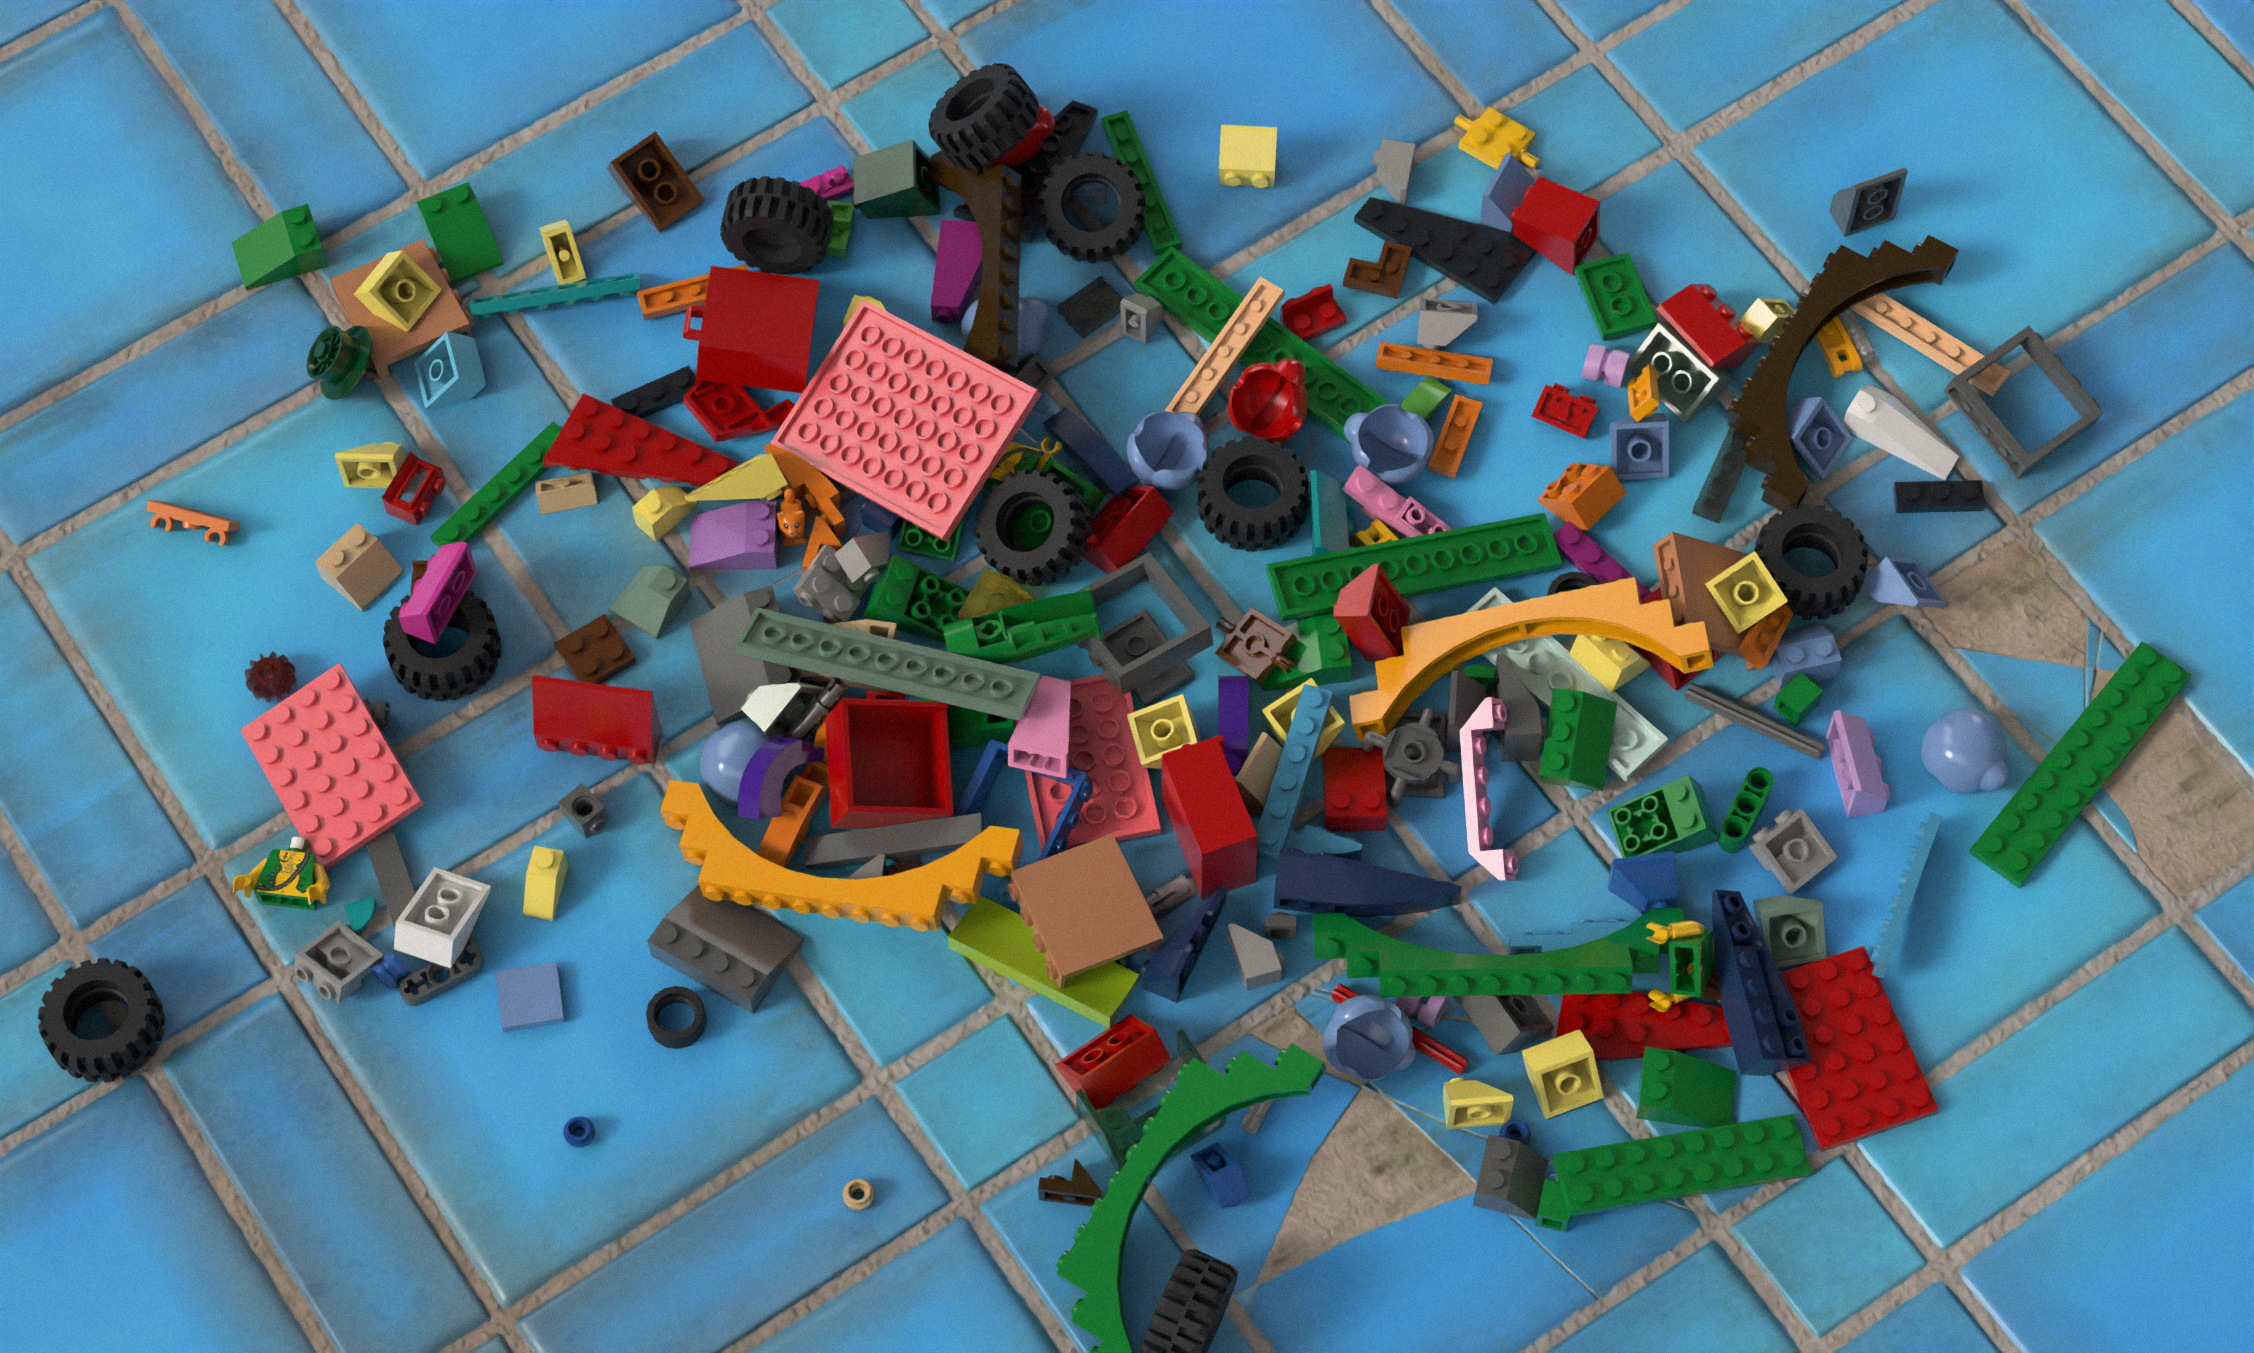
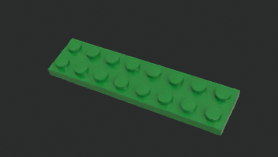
[1552,1114,1812,1217]

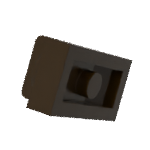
[1038,1159,1102,1207]

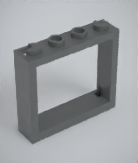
[1944,326,2103,479]
[1075,552,1214,695]

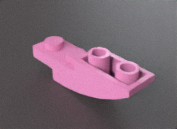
[1341,465,1453,539]

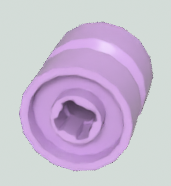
[1581,342,1631,389]
[1395,996,1451,1027]

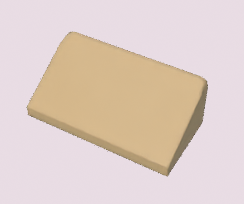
[535,472,598,514]

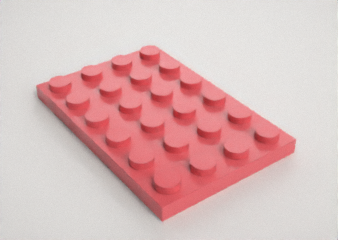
[240,663,424,871]
[1013,674,1161,853]

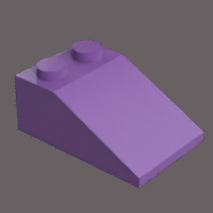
[689,501,779,570]

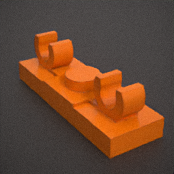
[146,500,240,546]

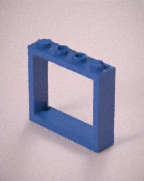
[943,739,1093,879]

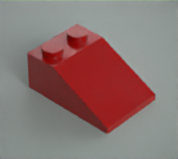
[1322,748,1387,832]

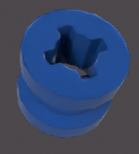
[371,952,410,991]

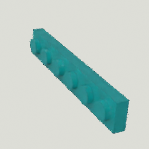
[469,272,641,319]

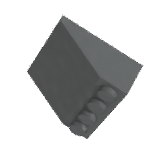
[689,586,800,726]
[647,885,804,1014]

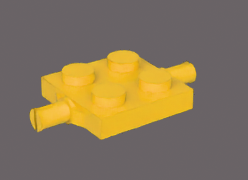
[1454,107,1540,170]

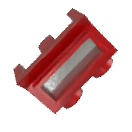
[382,452,446,526]

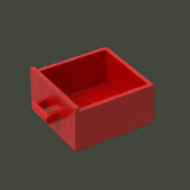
[683,266,819,393]
[825,690,954,829]
[1162,735,1258,901]

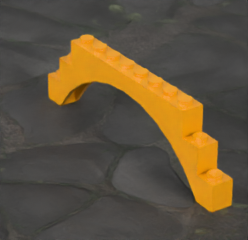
[1349,577,1714,742]
[660,780,1024,932]

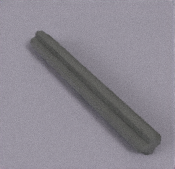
[1685,683,1825,759]

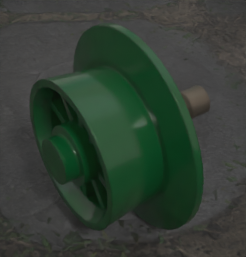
[306,325,376,400]

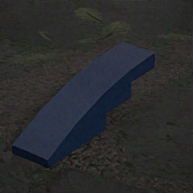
[1043,407,1140,498]

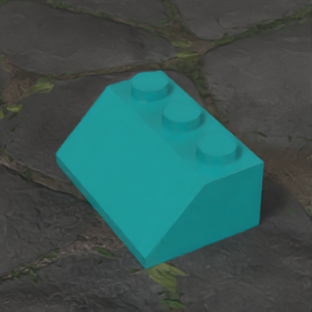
[1309,470,1354,556]

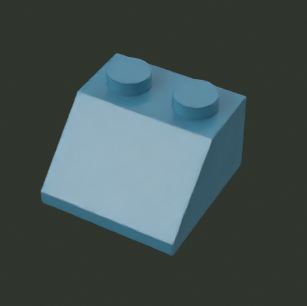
[414,331,486,410]

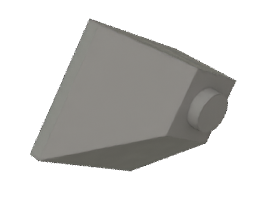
[1417,298,1477,349]

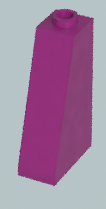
[930,219,983,323]

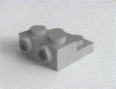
[792,544,871,624]
[1748,808,1838,894]
[294,921,384,1003]

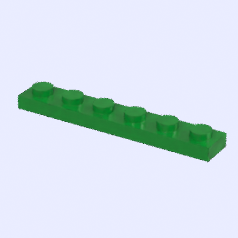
[1101,110,1182,256]
[430,422,562,548]

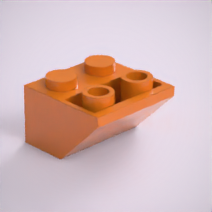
[1537,462,1627,530]

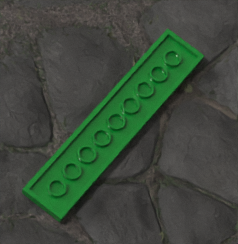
[1134,246,1390,445]
[1265,513,1562,621]
[1969,641,2192,888]

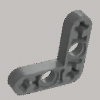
[399,934,484,1006]

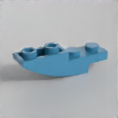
[1250,816,1363,862]
[1508,918,1633,955]

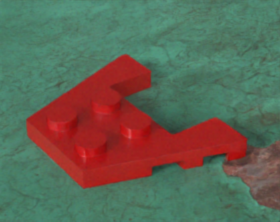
[683,381,794,442]

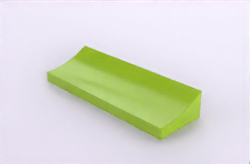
[947,895,1140,1028]

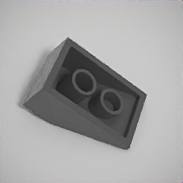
[1829,168,1908,237]
[1493,655,1547,762]

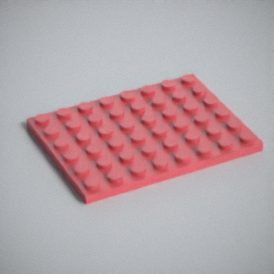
[770,299,1041,542]

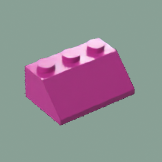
[399,541,477,645]

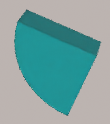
[344,895,376,935]

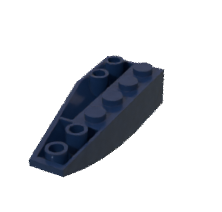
[1274,848,1462,917]
[1712,889,1811,1076]

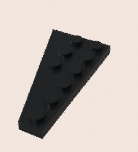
[953,100,1098,244]
[1354,197,1537,305]

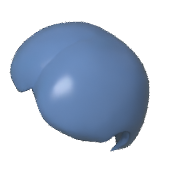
[961,296,1049,364]
[1344,404,1434,485]
[1127,411,1208,491]
[1921,708,2010,794]
[700,720,783,806]
[1323,995,1416,1082]

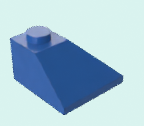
[1607,851,1678,914]

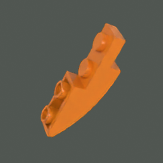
[764,444,847,539]
[757,761,829,868]

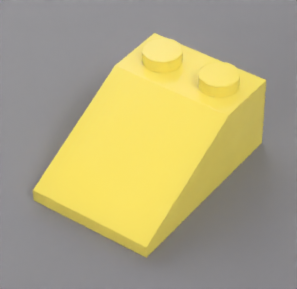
[684,453,787,501]

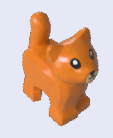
[777,489,807,547]

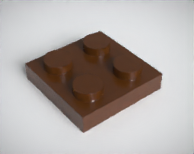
[554,614,636,684]

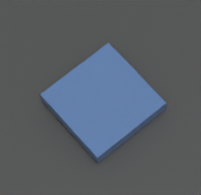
[495,962,565,1032]

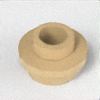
[843,1179,874,1210]

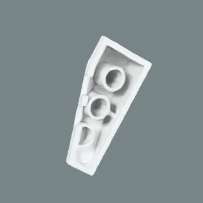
[1843,384,1959,480]

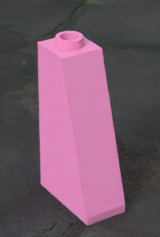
[1008,675,1071,779]

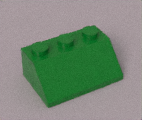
[1539,688,1618,791]

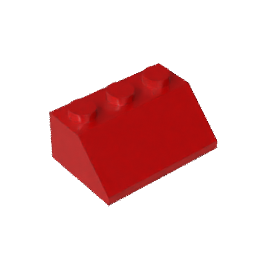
[1656,284,1760,368]
[1080,486,1174,573]
[1333,564,1411,662]
[1055,1014,1171,1111]

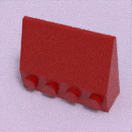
[532,675,662,765]

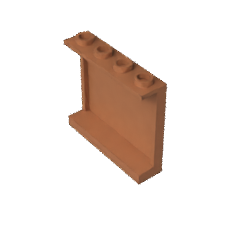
[330,239,474,380]
[1653,532,1771,671]
[1007,833,1164,988]

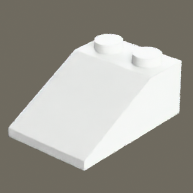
[394,867,491,968]

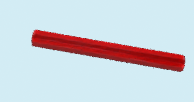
[1332,983,1469,1075]

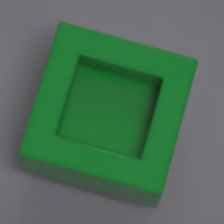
[1464,664,1495,692]

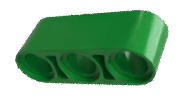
[1718,767,1774,853]

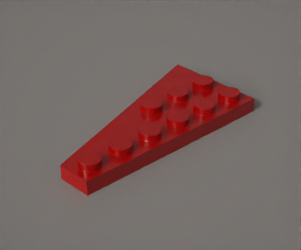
[543,393,738,487]
[1556,991,1733,1062]

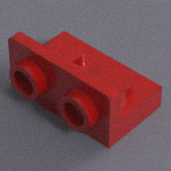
[1280,284,1346,342]
[1531,383,1601,440]

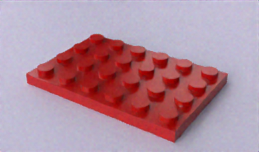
[1780,946,1939,1152]

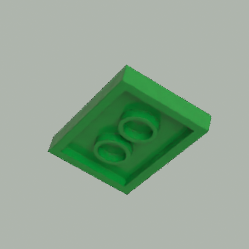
[1574,252,1657,341]

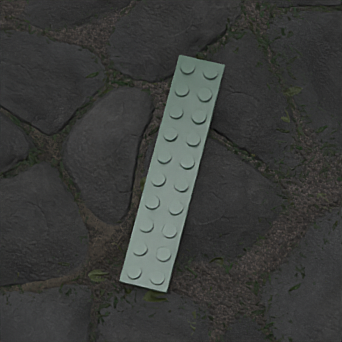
[735,607,1040,721]

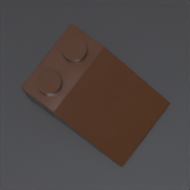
[607,131,705,232]

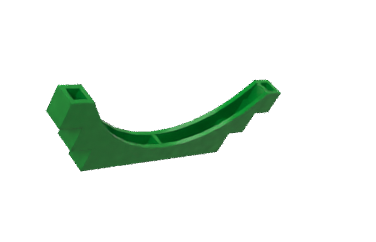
[1313,907,1685,997]
[1056,1043,1326,1353]

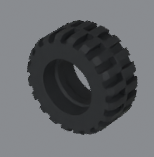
[928,63,1039,170]
[1038,151,1147,263]
[720,176,833,275]
[1197,436,1309,552]
[974,469,1093,586]
[1754,504,1869,621]
[383,589,501,702]
[38,958,165,1083]
[1140,1249,1238,1353]

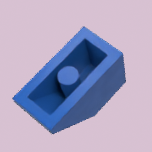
[1189,1142,1251,1209]

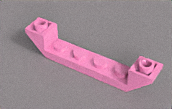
[1459,697,1519,881]

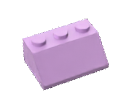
[1826,710,1890,818]

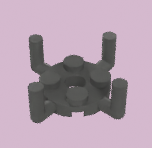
[1363,707,1462,808]

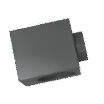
[559,783,609,838]

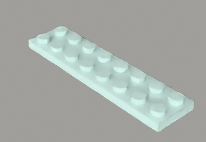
[1464,587,1668,781]

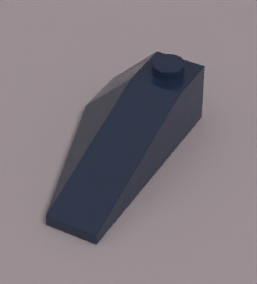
[1140,886,1227,1003]

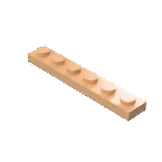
[1164,276,1285,416]
[1849,293,2010,397]

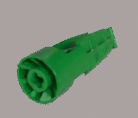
[942,587,1103,665]

